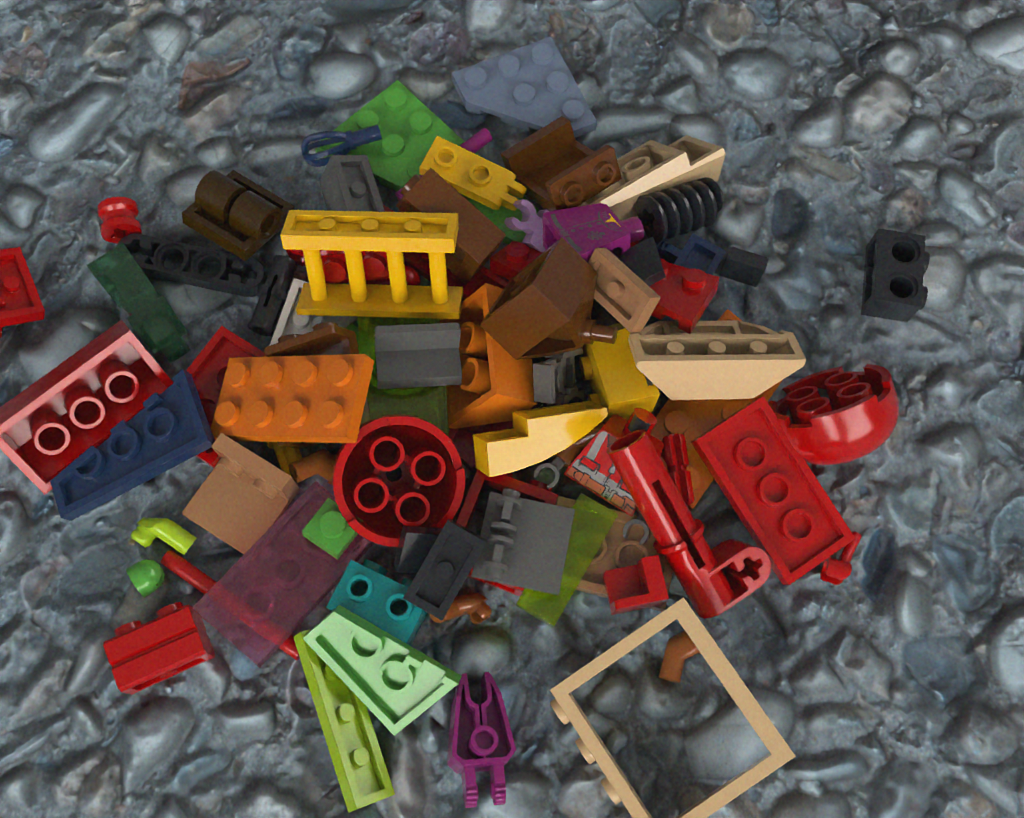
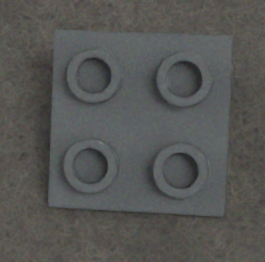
[471,489,575,595]

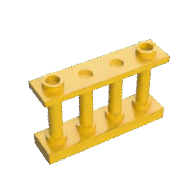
[280,210,463,320]

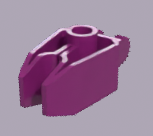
[447,672,516,808]

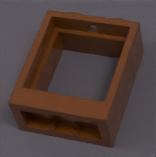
[396,168,506,285]

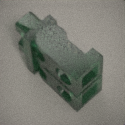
[87,243,191,363]

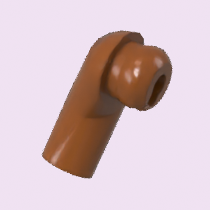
[288,449,337,485]
[429,593,492,624]
[659,630,713,683]

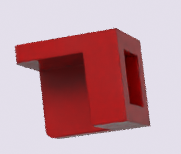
[603,555,669,615]

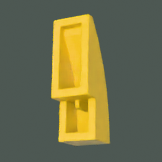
[473,401,608,477]

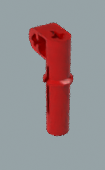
[606,429,771,619]

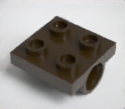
[182,170,295,261]

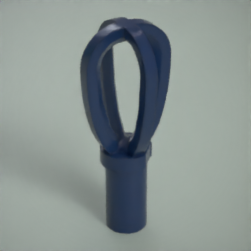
[301,125,382,167]

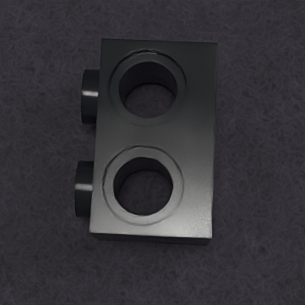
[861,228,930,322]

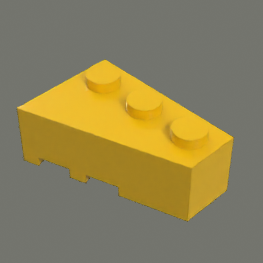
[579,328,660,422]

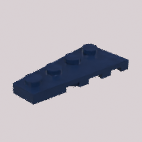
[50,369,215,521]

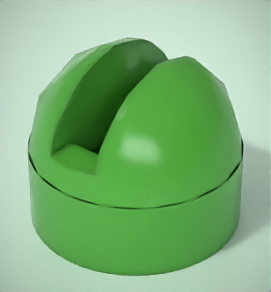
[126,559,165,598]

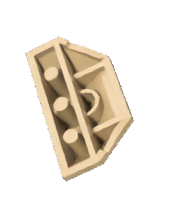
[628,320,806,400]

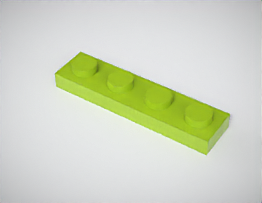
[293,629,395,813]

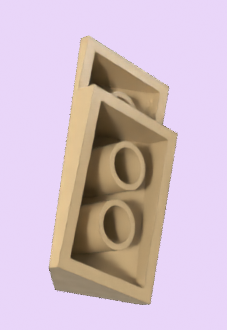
[578,135,726,220]

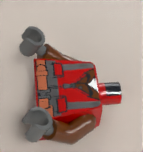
[534,408,667,545]

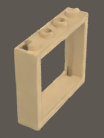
[550,597,796,818]

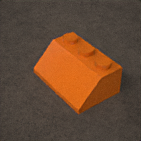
[439,283,538,429]

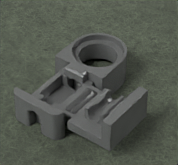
[533,348,585,407]

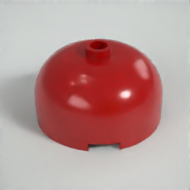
[768,364,899,465]
[332,414,465,547]

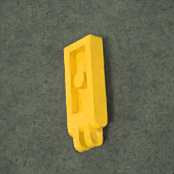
[419,136,527,211]

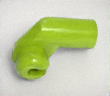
[131,517,197,555]

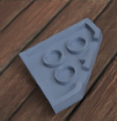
[452,37,597,138]

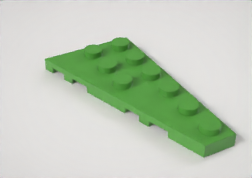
[315,80,539,244]

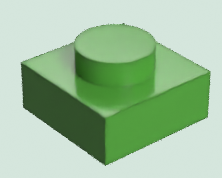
[302,497,364,560]

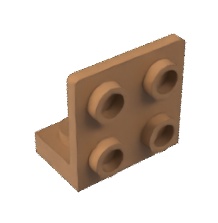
[182,433,300,558]

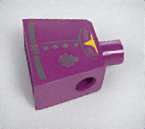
[542,203,644,263]

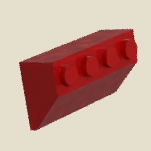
[0,320,173,495]

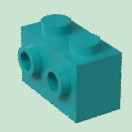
[326,559,427,646]

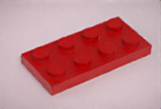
[691,396,856,585]

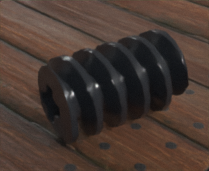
[637,177,723,243]

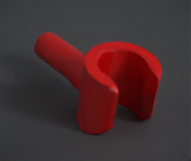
[820,532,862,585]

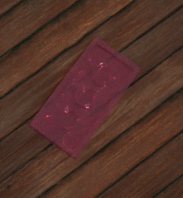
[192,481,374,669]

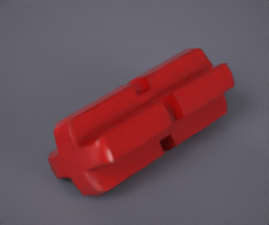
[662,434,694,506]

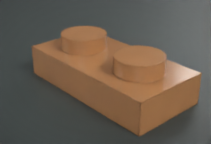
[588,248,661,333]

